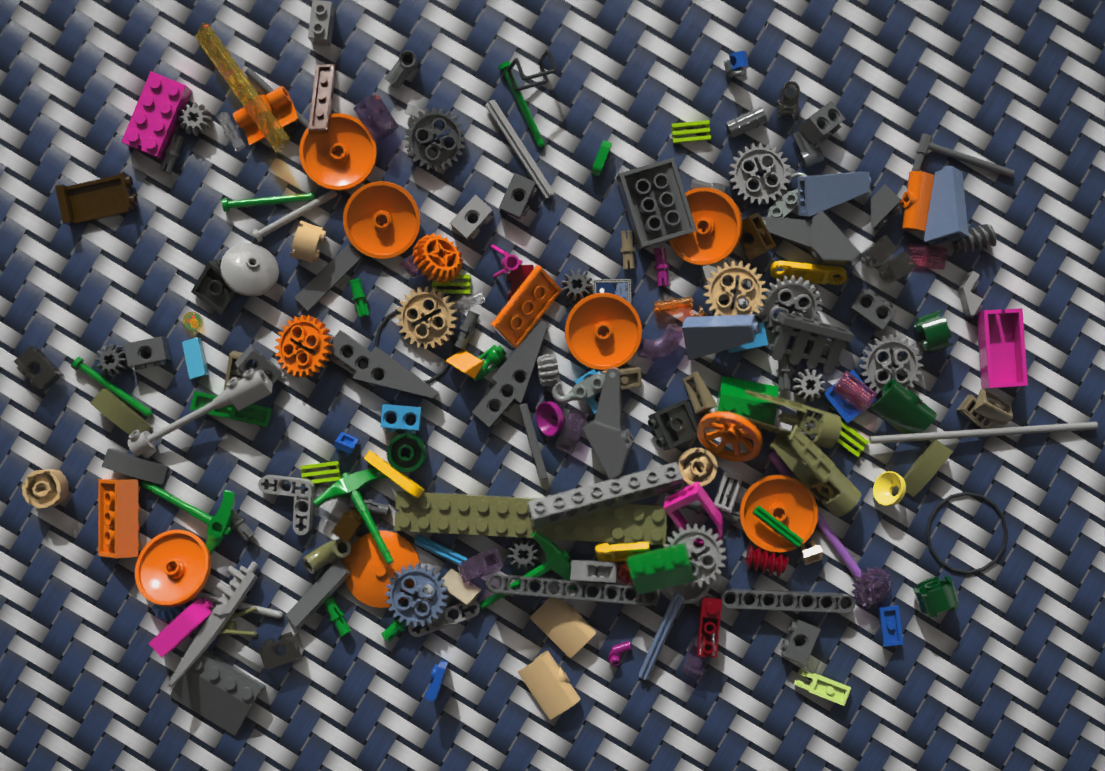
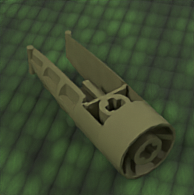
[739,390,842,449]
[770,425,861,517]

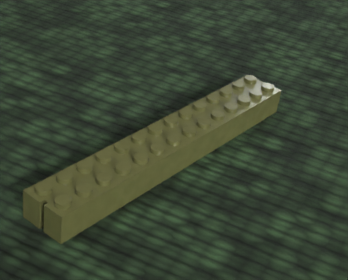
[394,491,667,545]

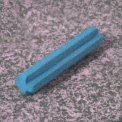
[414,534,468,567]

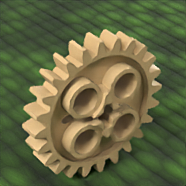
[703,261,767,316]
[396,286,458,349]

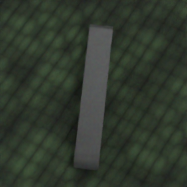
[719,588,855,613]

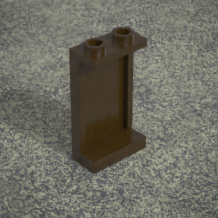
[55,171,137,226]

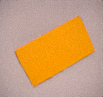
[446,349,484,378]

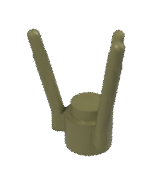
[219,607,258,636]

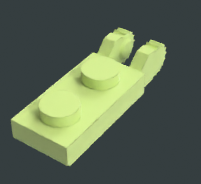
[794,669,851,706]

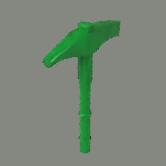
[313,468,394,565]
[141,480,235,555]
[479,531,578,609]

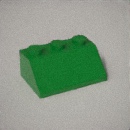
[715,376,778,424]
[627,542,695,595]

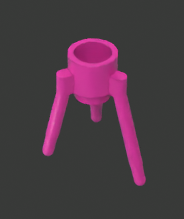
[491,245,522,278]

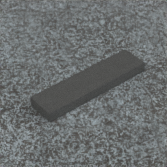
[294,244,362,311]
[519,403,547,479]
[286,559,351,629]

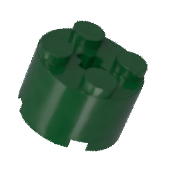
[913,310,953,354]
[387,433,427,472]
[913,576,959,618]

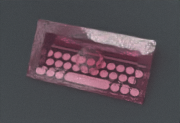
[906,244,948,270]
[832,371,877,412]

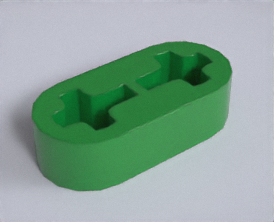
[590,140,612,177]

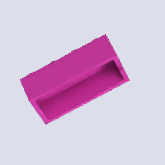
[121,71,192,160]
[977,308,1028,389]

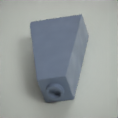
[924,166,969,247]
[798,172,871,216]
[682,315,759,360]

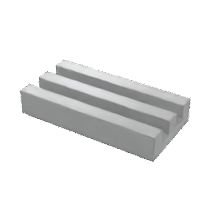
[713,471,743,515]

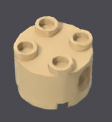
[290,221,326,264]
[677,448,717,486]
[22,469,69,508]

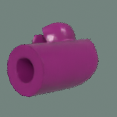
[608,641,632,666]

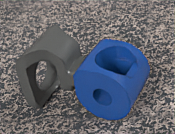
[724,51,749,78]

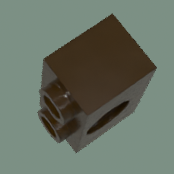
[740,213,776,260]
[331,510,365,543]

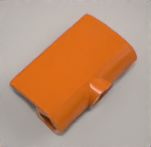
[233,86,298,145]
[901,171,934,232]

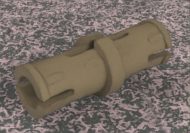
[620,230,635,270]

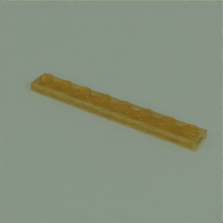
[195,23,290,153]

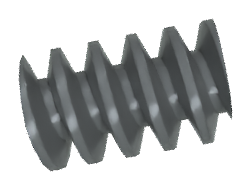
[952,224,997,254]

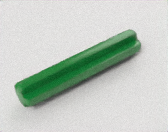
[753,506,803,548]

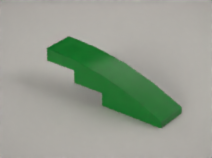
[190,391,272,427]

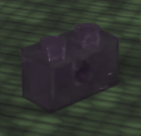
[353,95,399,141]

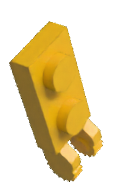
[595,542,651,562]

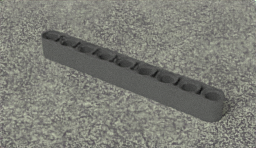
[486,574,659,606]

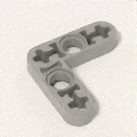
[258,475,315,535]

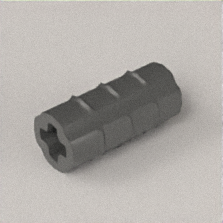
[725,107,767,138]

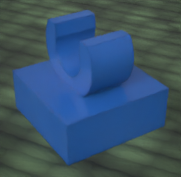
[333,432,359,457]

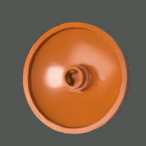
[299,113,377,191]
[343,181,421,259]
[669,187,743,265]
[565,293,642,370]
[739,475,818,552]
[135,530,211,607]
[344,530,421,608]

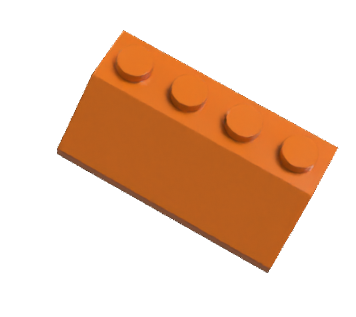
[98,479,140,558]

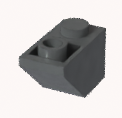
[871,184,904,231]

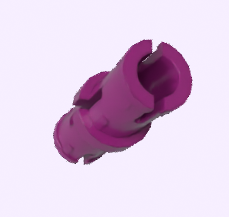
[653,247,670,287]

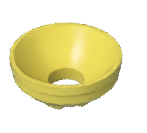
[873,471,906,506]

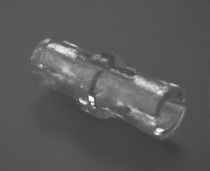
[216,112,246,151]
[449,291,486,312]

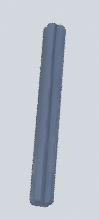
[639,593,684,680]

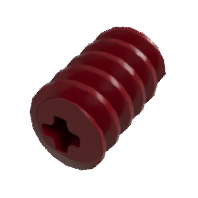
[745,545,788,578]

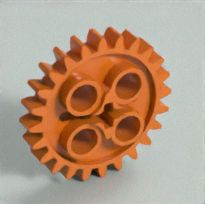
[274,315,333,378]

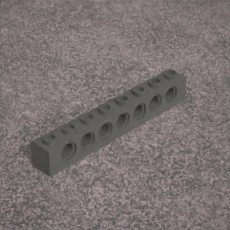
[527,462,683,529]

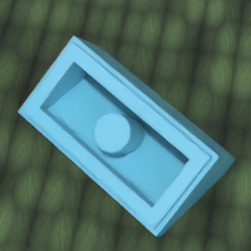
[182,337,209,379]

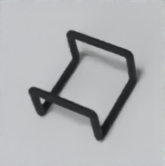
[507,49,557,91]

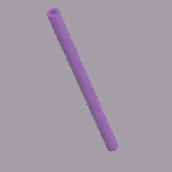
[768,450,865,581]

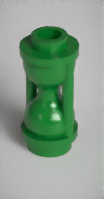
[473,344,507,382]

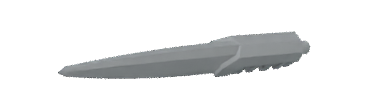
[167,561,259,687]

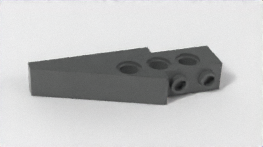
[472,320,548,427]
[328,330,439,398]

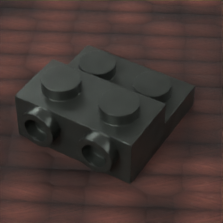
[191,259,239,315]
[648,399,698,451]

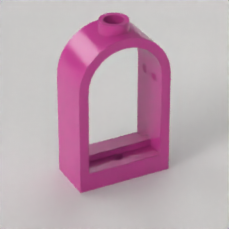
[664,482,723,547]
[148,598,214,658]

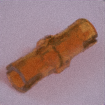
[653,296,693,314]

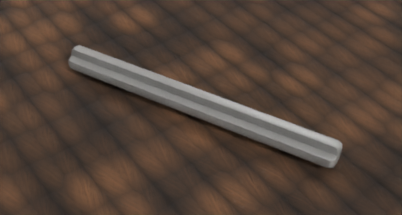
[486,100,554,199]

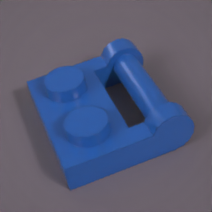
[425,660,448,701]

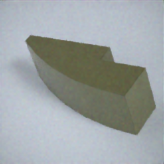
[90,389,152,435]
[903,440,953,497]

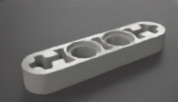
[408,600,480,637]

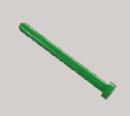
[498,61,545,148]
[222,193,315,212]
[71,357,152,417]

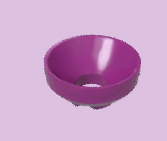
[536,401,565,437]

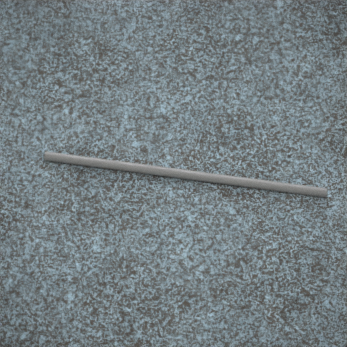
[869,422,1098,444]

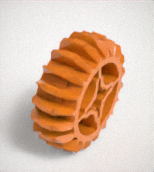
[412,233,463,284]

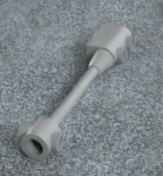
[128,369,273,459]

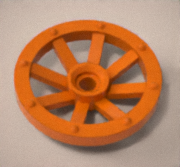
[697,412,763,462]

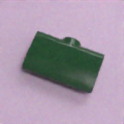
[870,379,937,434]

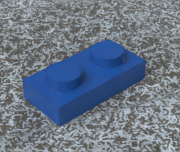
[878,605,903,647]

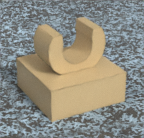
[801,540,823,565]

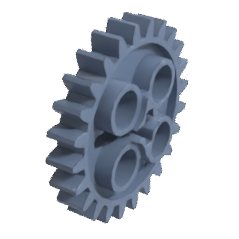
[385,563,449,627]

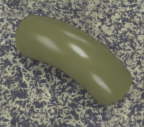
[302,538,351,574]

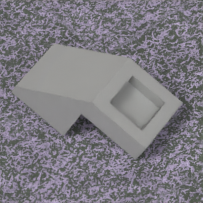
[958,271,983,317]

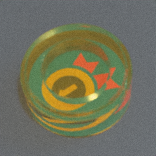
[183,312,203,331]

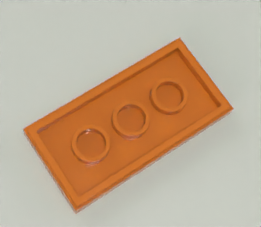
[490,265,561,349]

